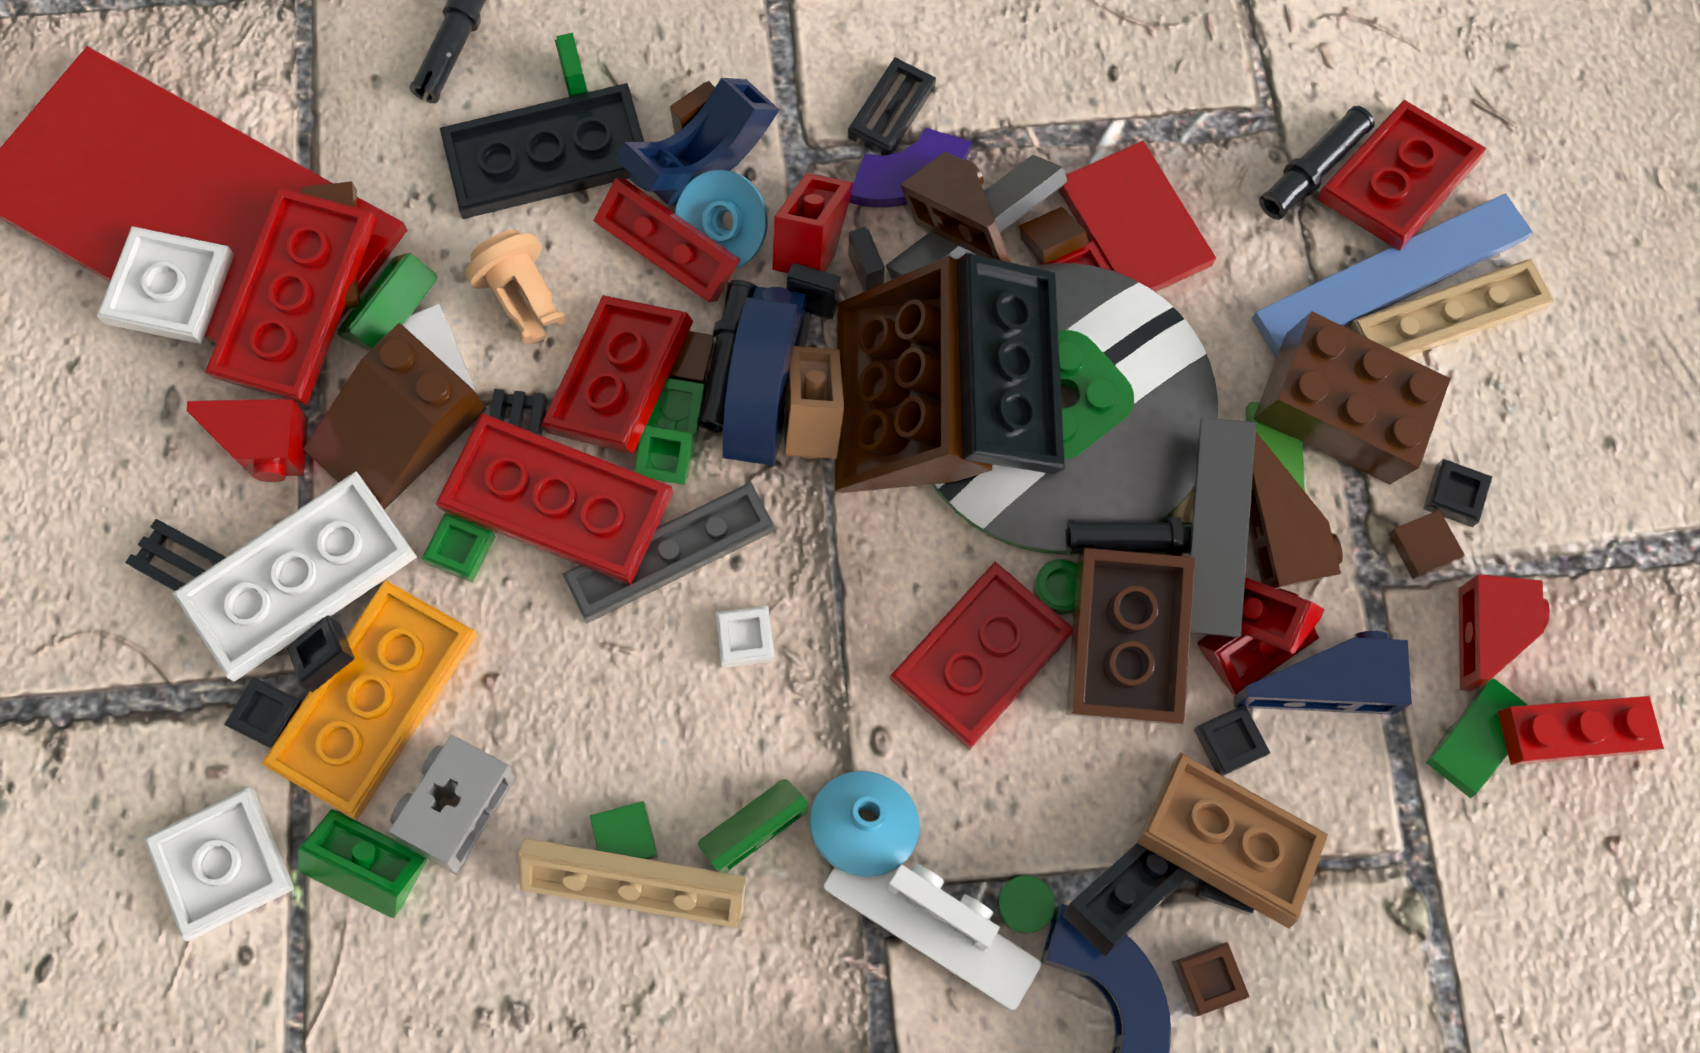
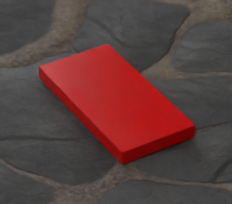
[205,187,378,405]
[435,413,673,585]

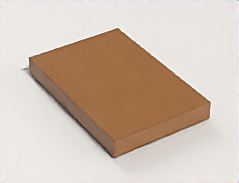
[1137,752,1328,929]

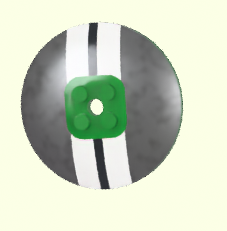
[932,263,1218,555]

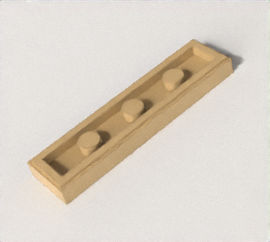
[1348,258,1554,357]
[519,838,746,928]

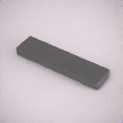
[885,155,1068,279]
[1189,418,1256,638]
[562,482,775,623]

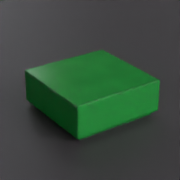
[555,32,588,97]
[421,512,496,583]
[590,801,658,859]

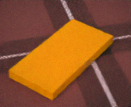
[261,580,478,820]

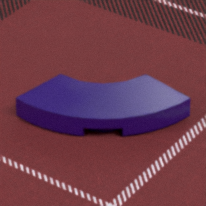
[849,128,972,208]

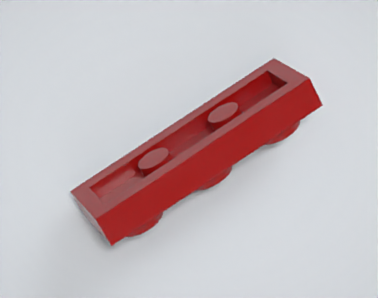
[593,178,741,302]
[1498,696,1664,765]

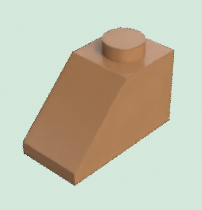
[784,346,844,459]

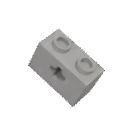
[389,734,516,875]

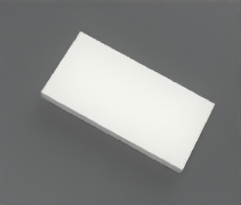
[172,471,417,682]

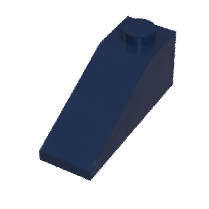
[1234,631,1412,715]

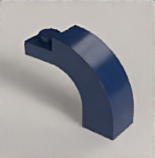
[615,78,780,205]
[722,286,806,466]
[1040,904,1171,1053]

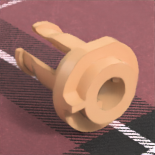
[465,230,567,344]

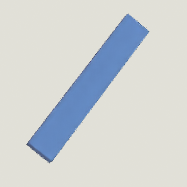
[1252,193,1533,358]

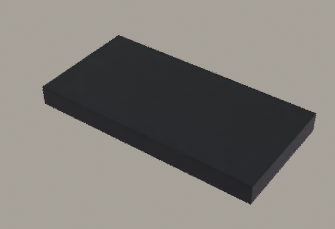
[440,83,644,219]
[957,253,1065,474]

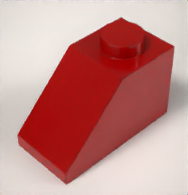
[772,173,853,273]
[186,399,309,482]
[1459,574,1550,691]

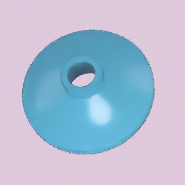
[675,170,768,269]
[810,771,920,877]

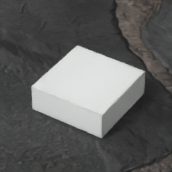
[716,606,775,668]

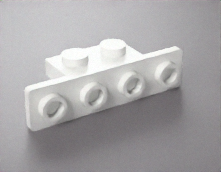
[824,863,1041,1010]

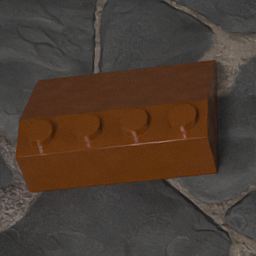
[834,255,992,493]

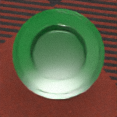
[1033,559,1077,615]
[997,875,1055,934]

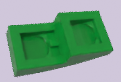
[634,378,706,485]
[1426,678,1528,799]

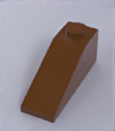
[900,152,1011,262]
[1249,432,1343,588]

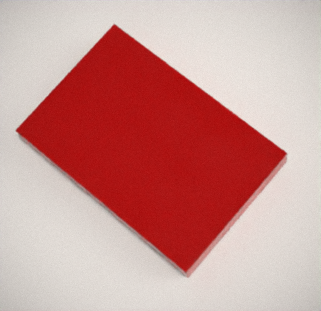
[1317,100,1487,251]
[1058,141,1216,292]
[541,295,694,454]
[890,561,1073,750]

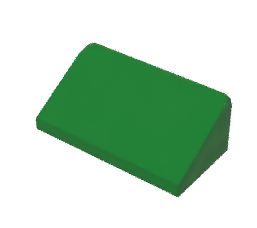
[337,253,437,351]
[698,779,808,873]
[298,809,427,918]

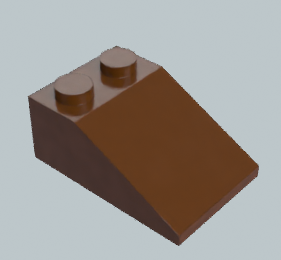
[303,322,487,510]

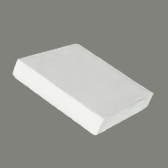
[97,227,235,344]
[143,787,295,941]

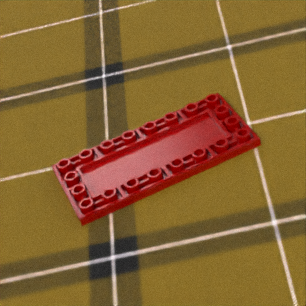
[0,46,408,344]

